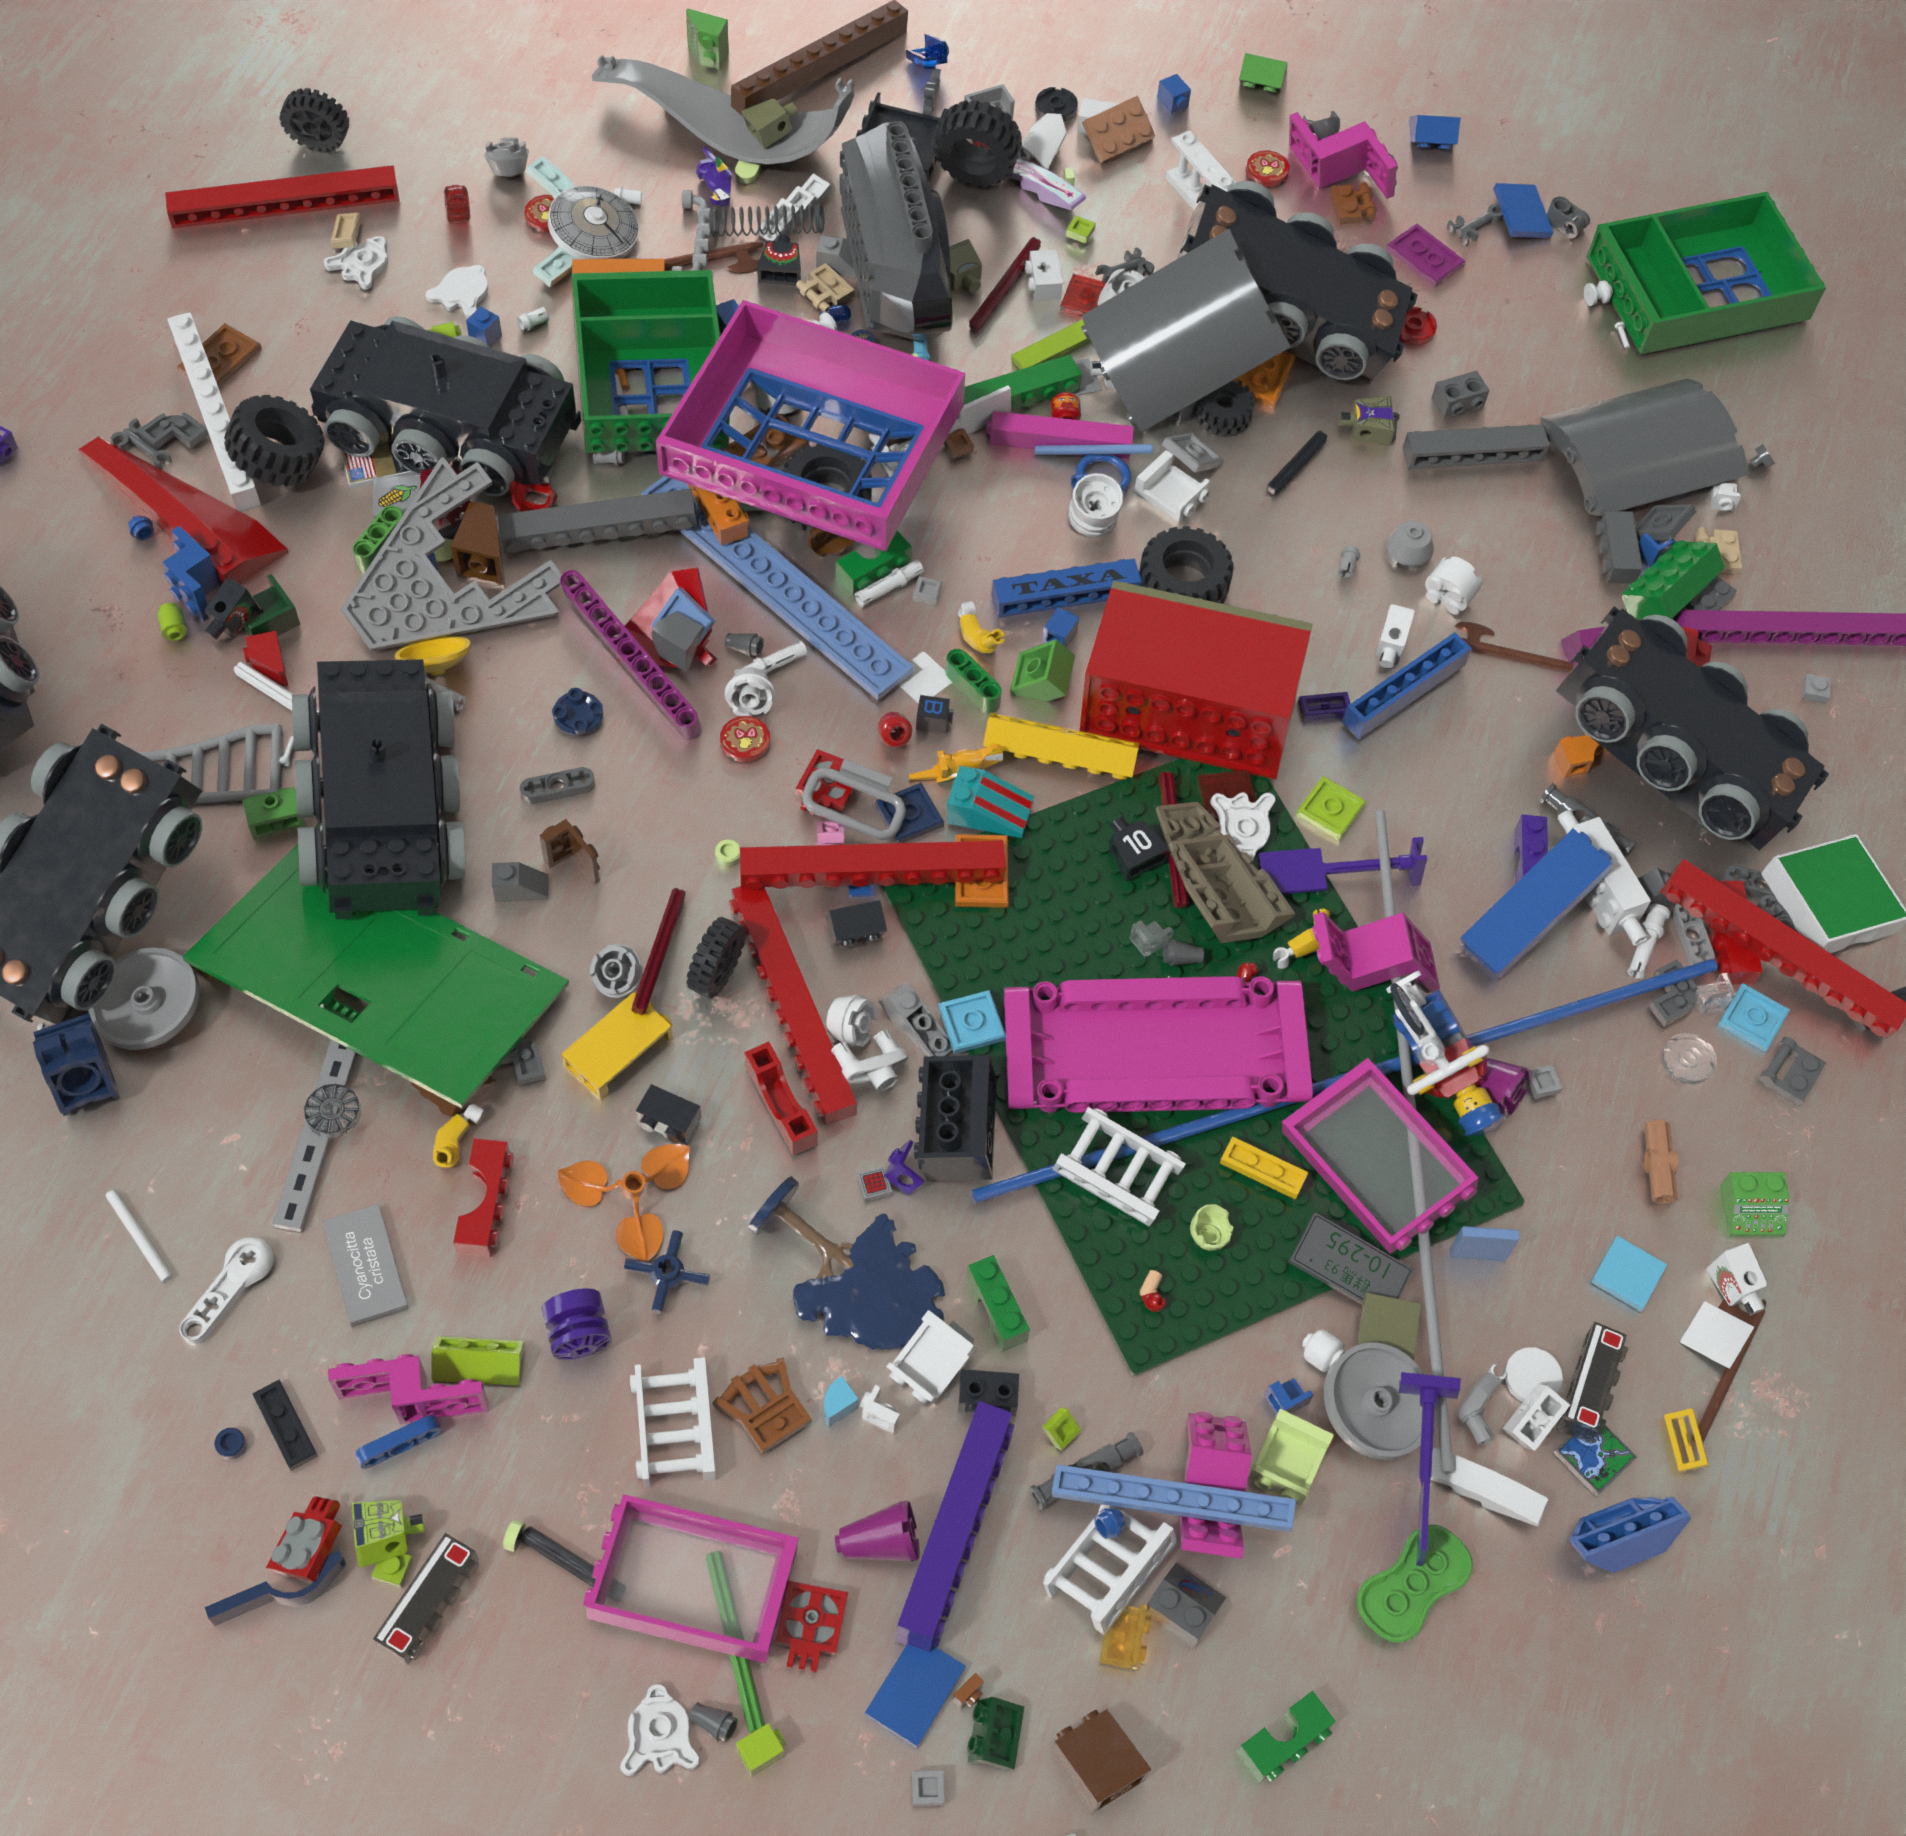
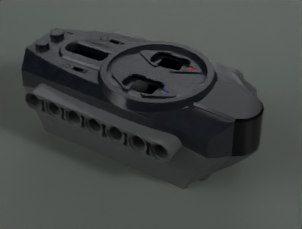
[839,121,953,340]

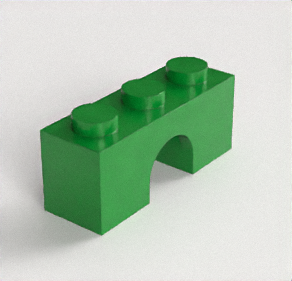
[836,530,912,595]
[966,1255,1030,1352]
[1236,1690,1336,1783]

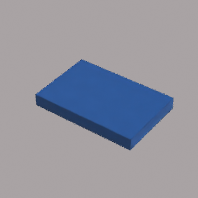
[1493,183,1553,238]
[865,1644,966,1748]

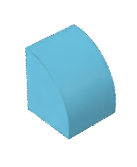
[824,1376,858,1427]

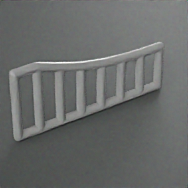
[139,724,282,804]

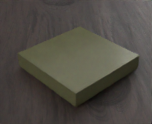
[1357,1293,1422,1360]

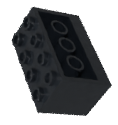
[914,1055,997,1181]

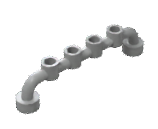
[672,190,711,271]

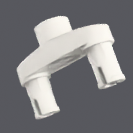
[831,1029,909,1092]

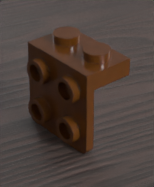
[539,819,600,883]

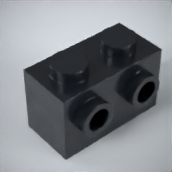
[825,900,887,948]
[635,1084,702,1145]
[958,1369,1019,1417]

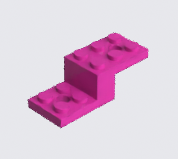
[328,1354,489,1425]

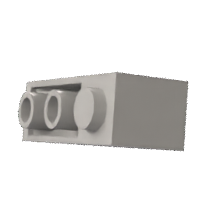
[878,982,953,1056]

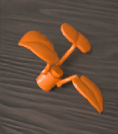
[558,1144,690,1262]

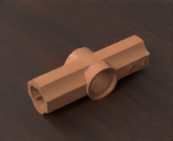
[1644,1120,1678,1205]

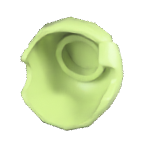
[1190,1204,1234,1251]

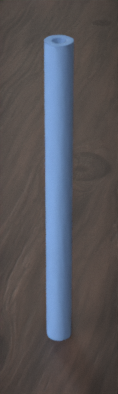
[1035,444,1153,455]

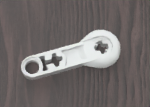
[179,1237,274,1345]

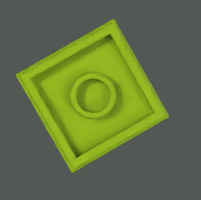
[1296,776,1366,841]

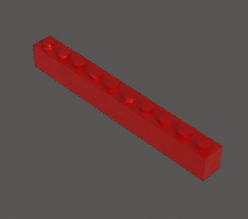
[165,165,400,229]
[740,840,1006,890]
[1660,859,1906,1039]
[729,886,857,1126]

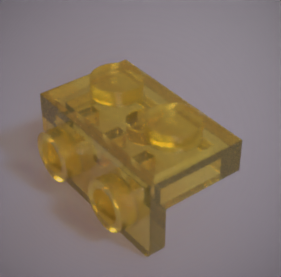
[1099,1604,1151,1673]

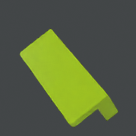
[431,1336,524,1385]

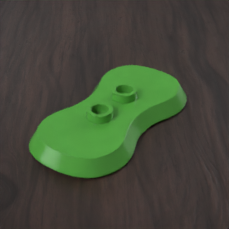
[1357,1524,1473,1643]

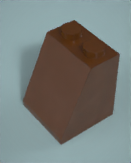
[451,501,505,587]
[1052,1709,1151,1814]

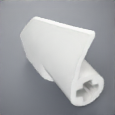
[1018,113,1066,170]

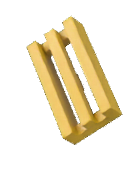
[1664,1408,1710,1473]

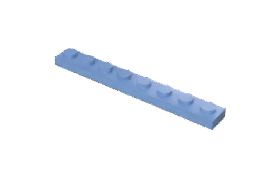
[1052,1464,1296,1532]

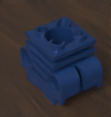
[33,1013,119,1116]

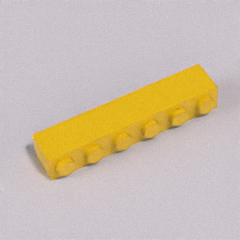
[983,712,1140,779]

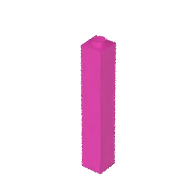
[986,411,1134,460]

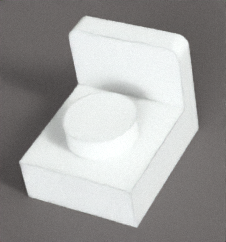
[1711,482,1741,512]
[860,1385,900,1434]

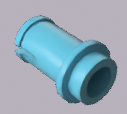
[913,339,930,361]

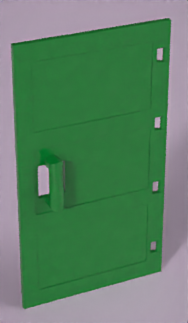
[183,844,569,1108]

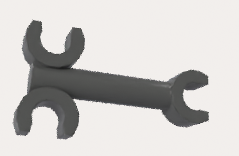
[923,68,941,116]
[1447,204,1503,246]
[1095,248,1155,283]
[111,418,172,470]

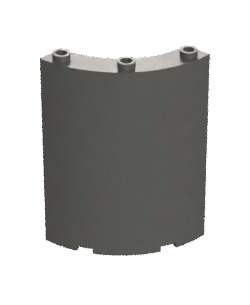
[1081,229,1291,432]
[1540,379,1749,516]

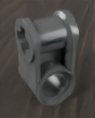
[1547,196,1590,238]

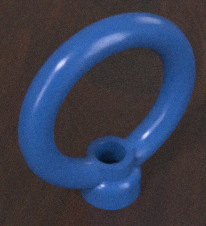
[1071,454,1131,492]

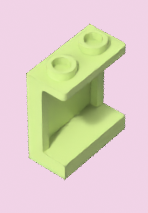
[1248,1409,1334,1505]

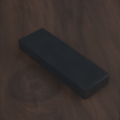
[252,1379,318,1471]

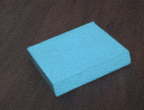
[1718,983,1790,1052]
[938,990,1006,1054]
[1591,1235,1667,1312]

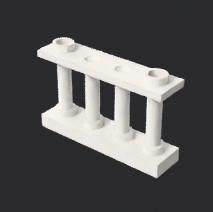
[1165,130,1236,210]
[1052,1107,1185,1226]
[630,1357,716,1488]
[1043,1504,1177,1635]

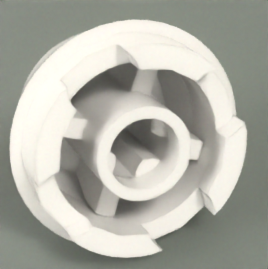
[724,667,775,717]
[827,994,877,1047]

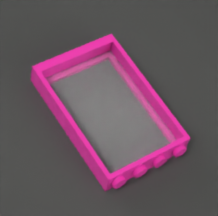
[1282,1058,1478,1254]
[583,1494,799,1663]

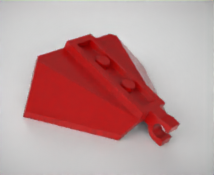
[617,567,718,668]

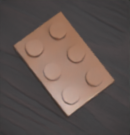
[1082,95,1156,163]

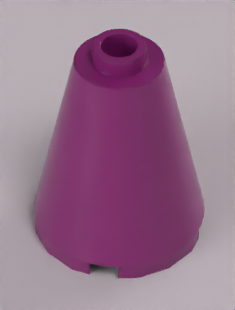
[1476,1058,1532,1118]
[835,1500,920,1562]

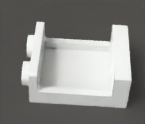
[1134,450,1211,523]
[886,1310,978,1404]

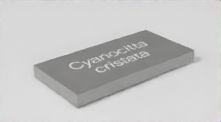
[323,1203,408,1326]

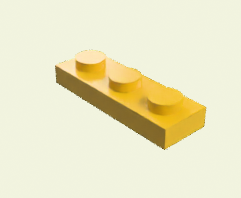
[1220,1136,1308,1199]

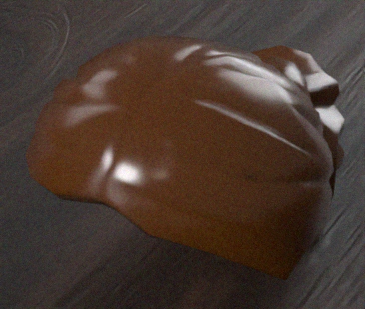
[808,527,855,556]

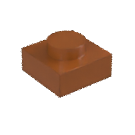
[944,429,974,459]
[952,1672,984,1710]

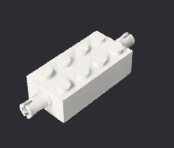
[1557,810,1651,946]

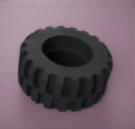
[933,100,1022,187]
[224,395,325,487]
[782,444,872,533]
[1139,526,1234,604]

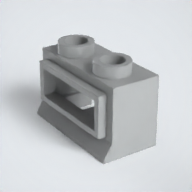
[964,84,1015,118]

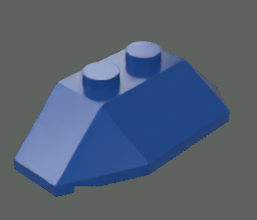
[1570,1497,1691,1573]

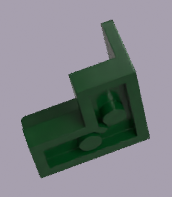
[242,574,301,636]

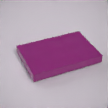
[1386,223,1466,288]

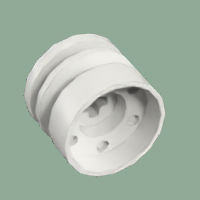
[1068,473,1123,537]

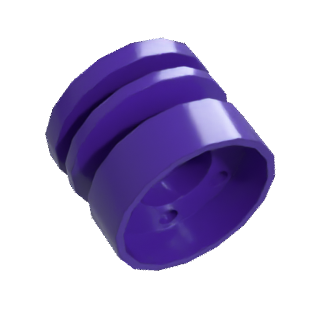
[541,1288,612,1360]

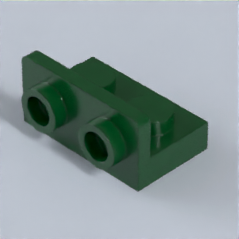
[967,1697,1025,1771]

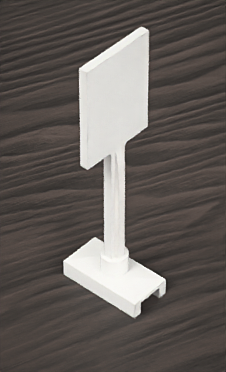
[869,385,1012,477]

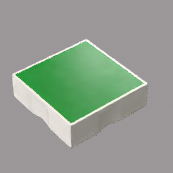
[1761,834,1906,953]

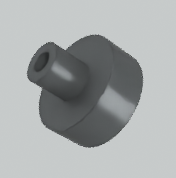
[1750,444,1775,468]

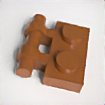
[1330,182,1377,224]

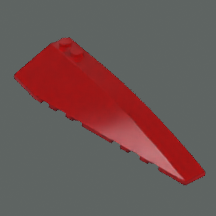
[79,436,289,585]

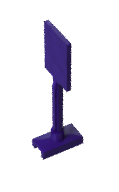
[1258,837,1427,894]
[1398,1372,1461,1566]

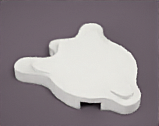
[324,236,388,290]
[426,265,488,319]
[1210,792,1275,858]
[620,1684,700,1776]

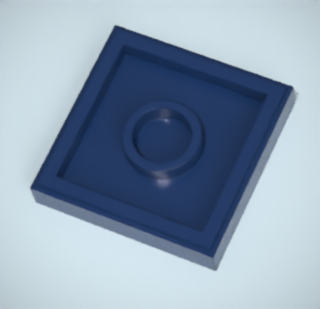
[875,783,944,843]

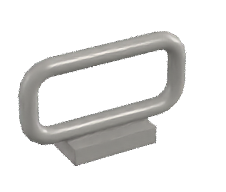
[802,758,906,840]

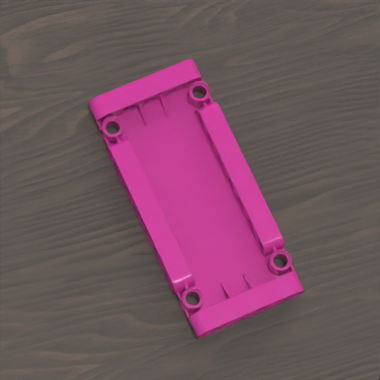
[1004,976,1312,1113]

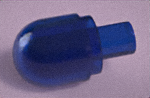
[819,304,851,324]

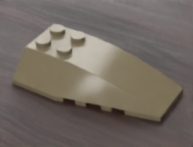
[1155,802,1295,943]

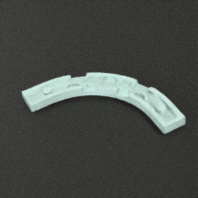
[526,156,577,287]

